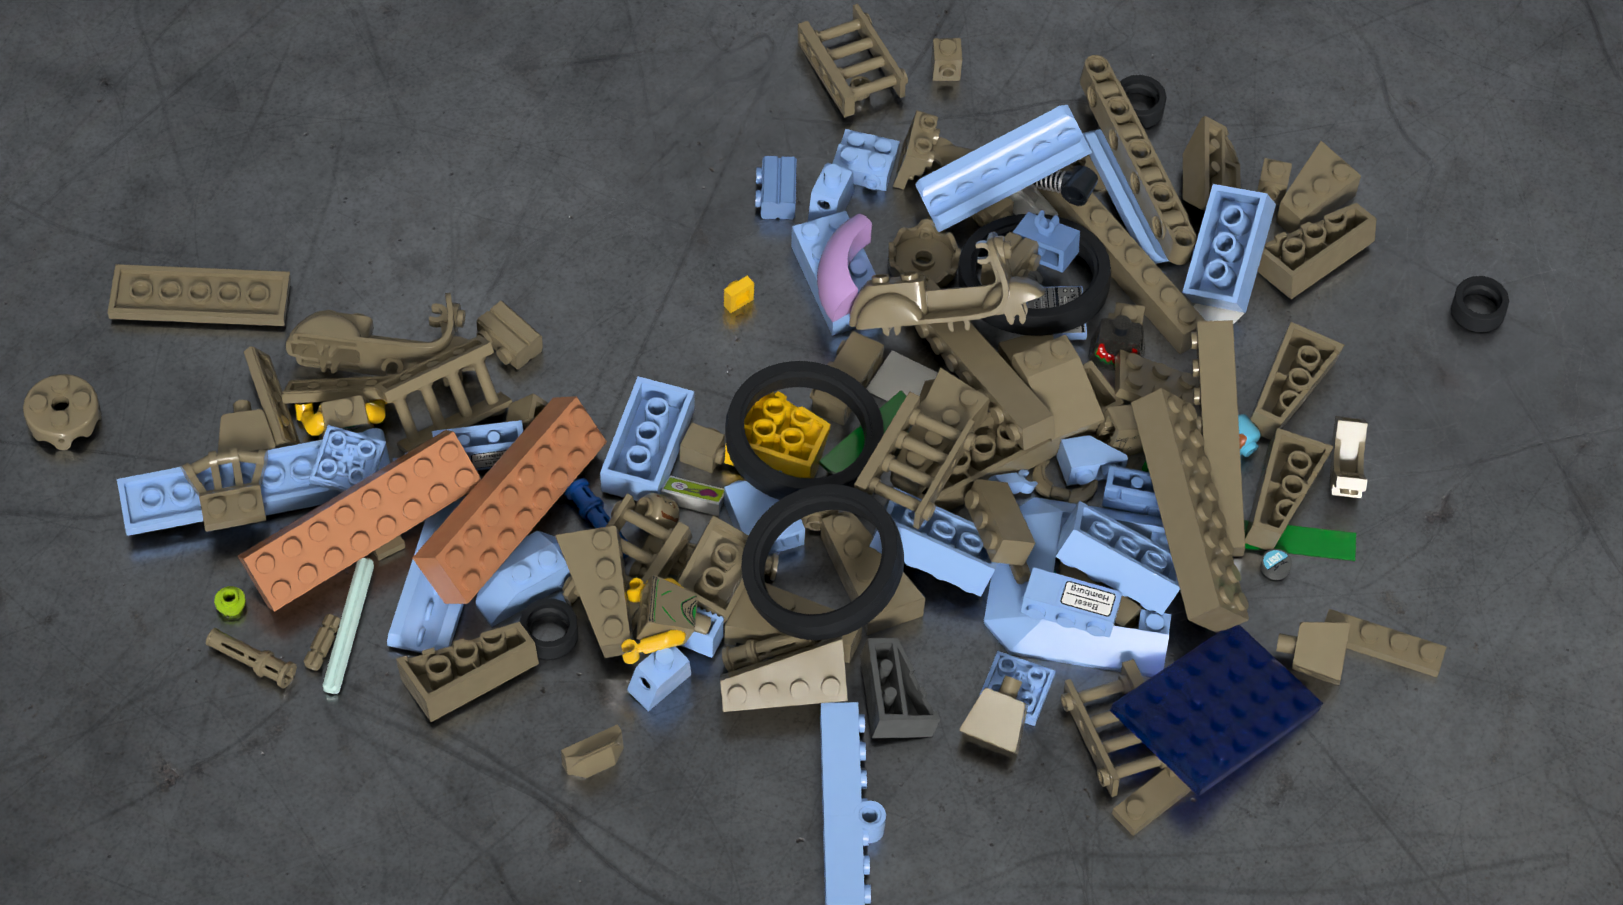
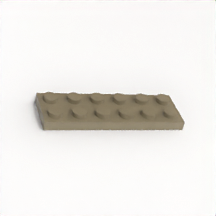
[108,264,291,326]

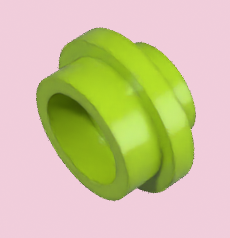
[214,586,246,616]

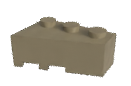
[1276,141,1361,233]

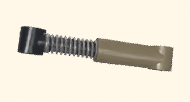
[924,137,1098,206]

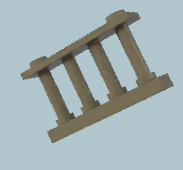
[798,4,908,118]
[374,335,513,453]
[854,392,977,530]
[563,493,692,630]
[1061,659,1183,797]

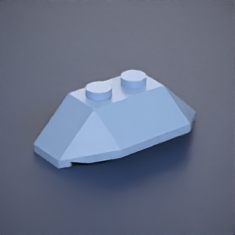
[476,531,571,627]

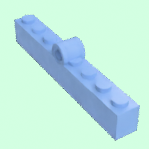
[820,702,886,905]

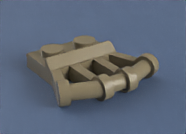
[180,447,268,532]

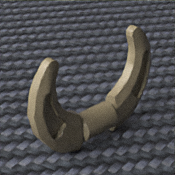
[1032,460,1098,504]

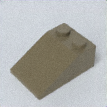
[1011,335,1105,443]
[676,515,749,624]

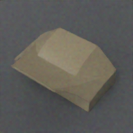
[561,724,624,778]

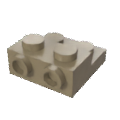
[893,110,940,190]

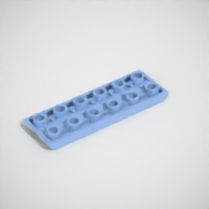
[915,105,1092,232]
[1082,129,1195,264]
[387,496,466,653]

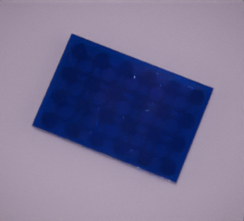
[1110,625,1323,796]

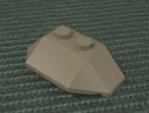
[1183,116,1241,211]

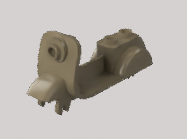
[849,231,1046,336]
[286,293,475,387]

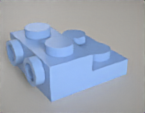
[832,129,900,191]

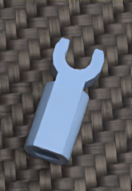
[988,469,1038,494]

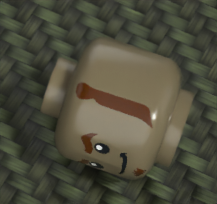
[634,492,680,530]

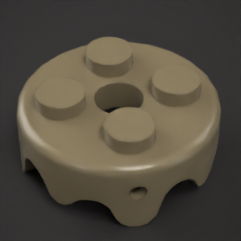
[888,219,961,289]
[23,374,102,450]

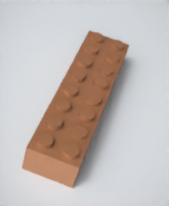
[412,396,607,604]
[238,430,481,611]

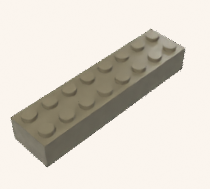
[890,361,1124,511]
[1131,388,1249,633]

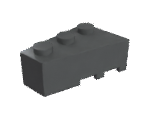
[860,638,941,738]

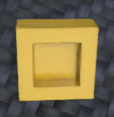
[724,275,754,313]

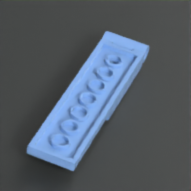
[117,428,390,536]

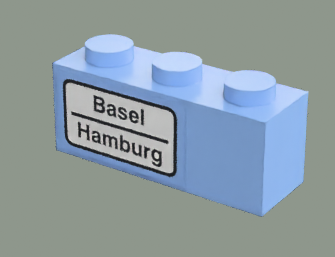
[432,420,523,470]
[1021,567,1123,638]

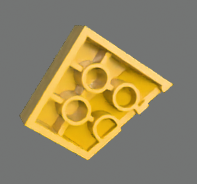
[724,391,831,478]

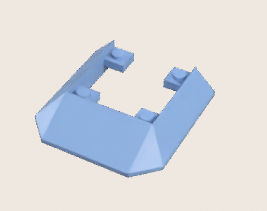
[984,497,1171,679]

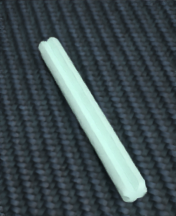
[323,557,374,694]

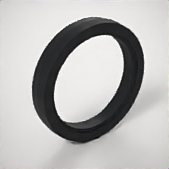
[958,213,1111,336]
[725,361,884,500]
[741,484,904,640]

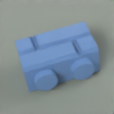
[755,156,797,220]
[1102,465,1161,518]

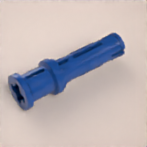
[565,478,628,559]

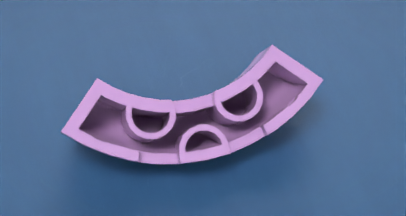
[817,214,872,322]

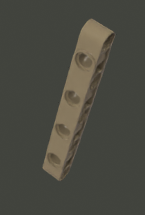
[1080,55,1197,265]

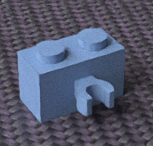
[1012,210,1080,273]

